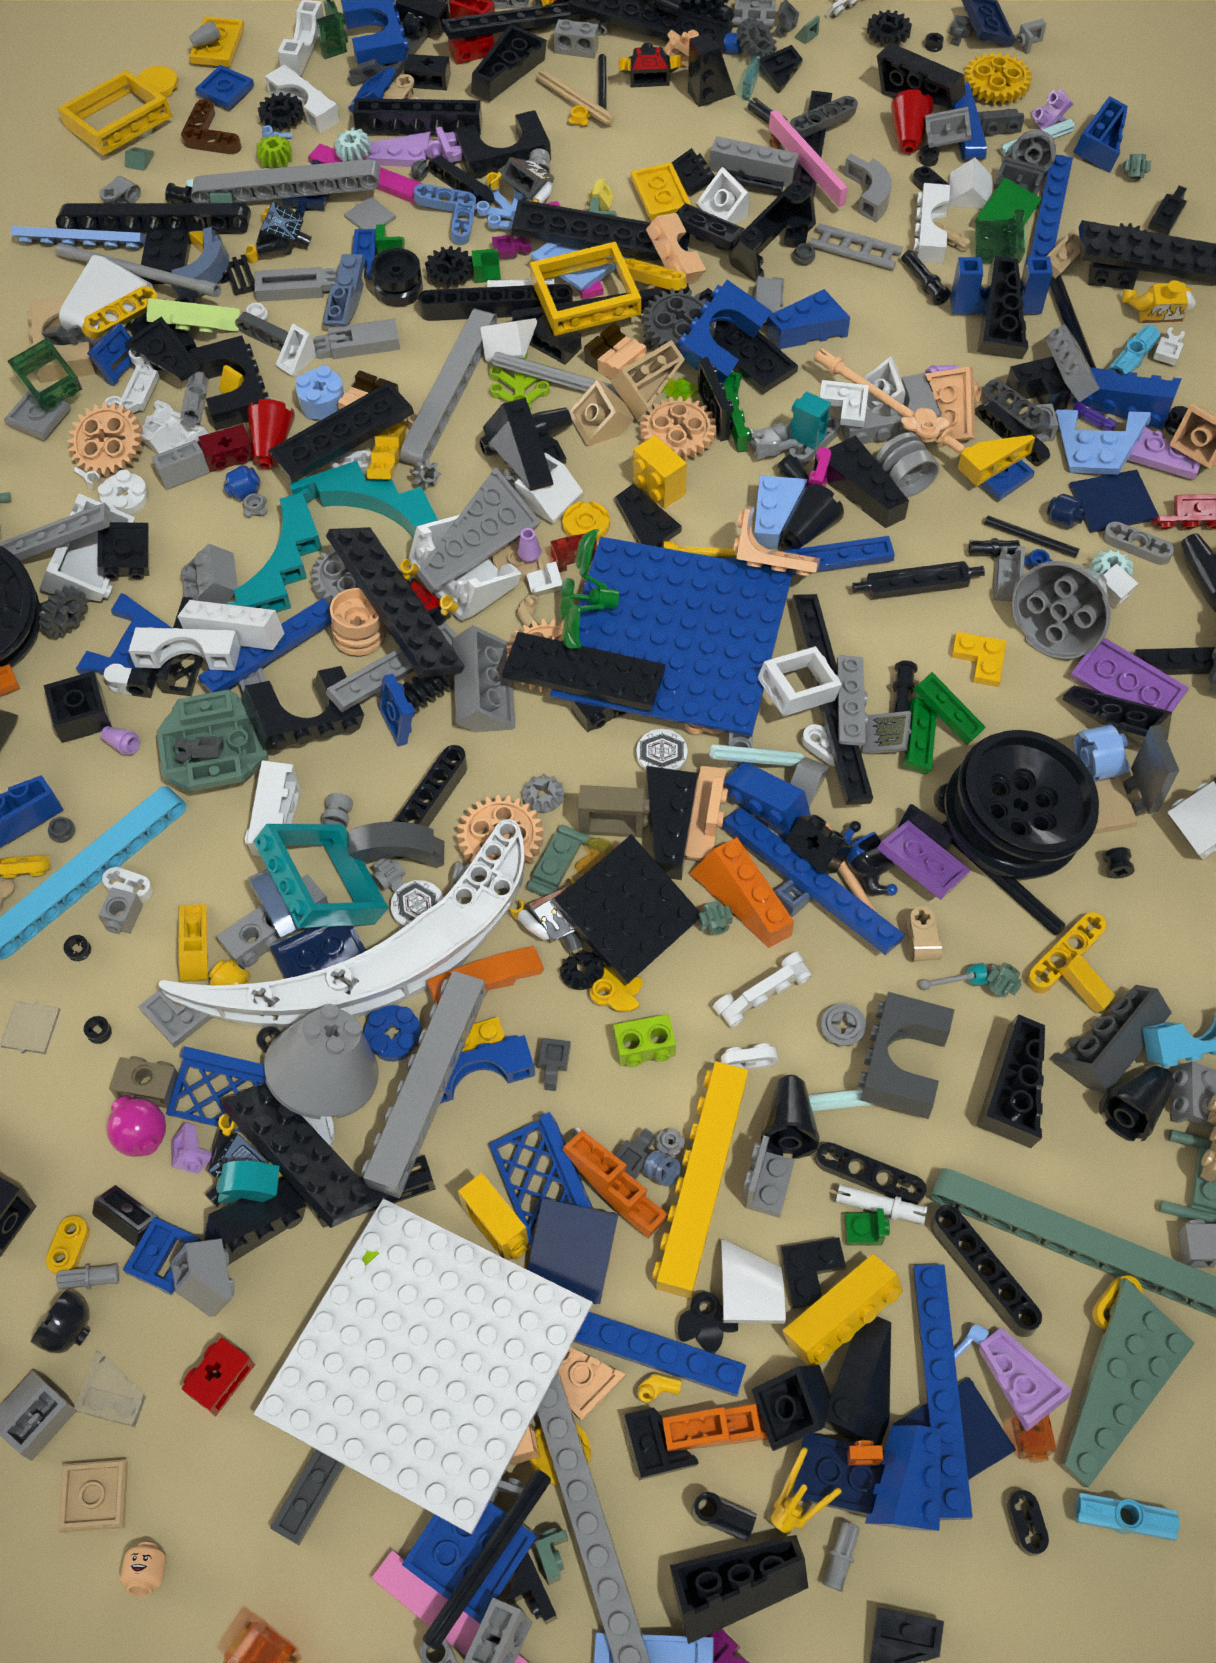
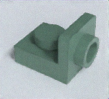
[535,1528,568,1585]

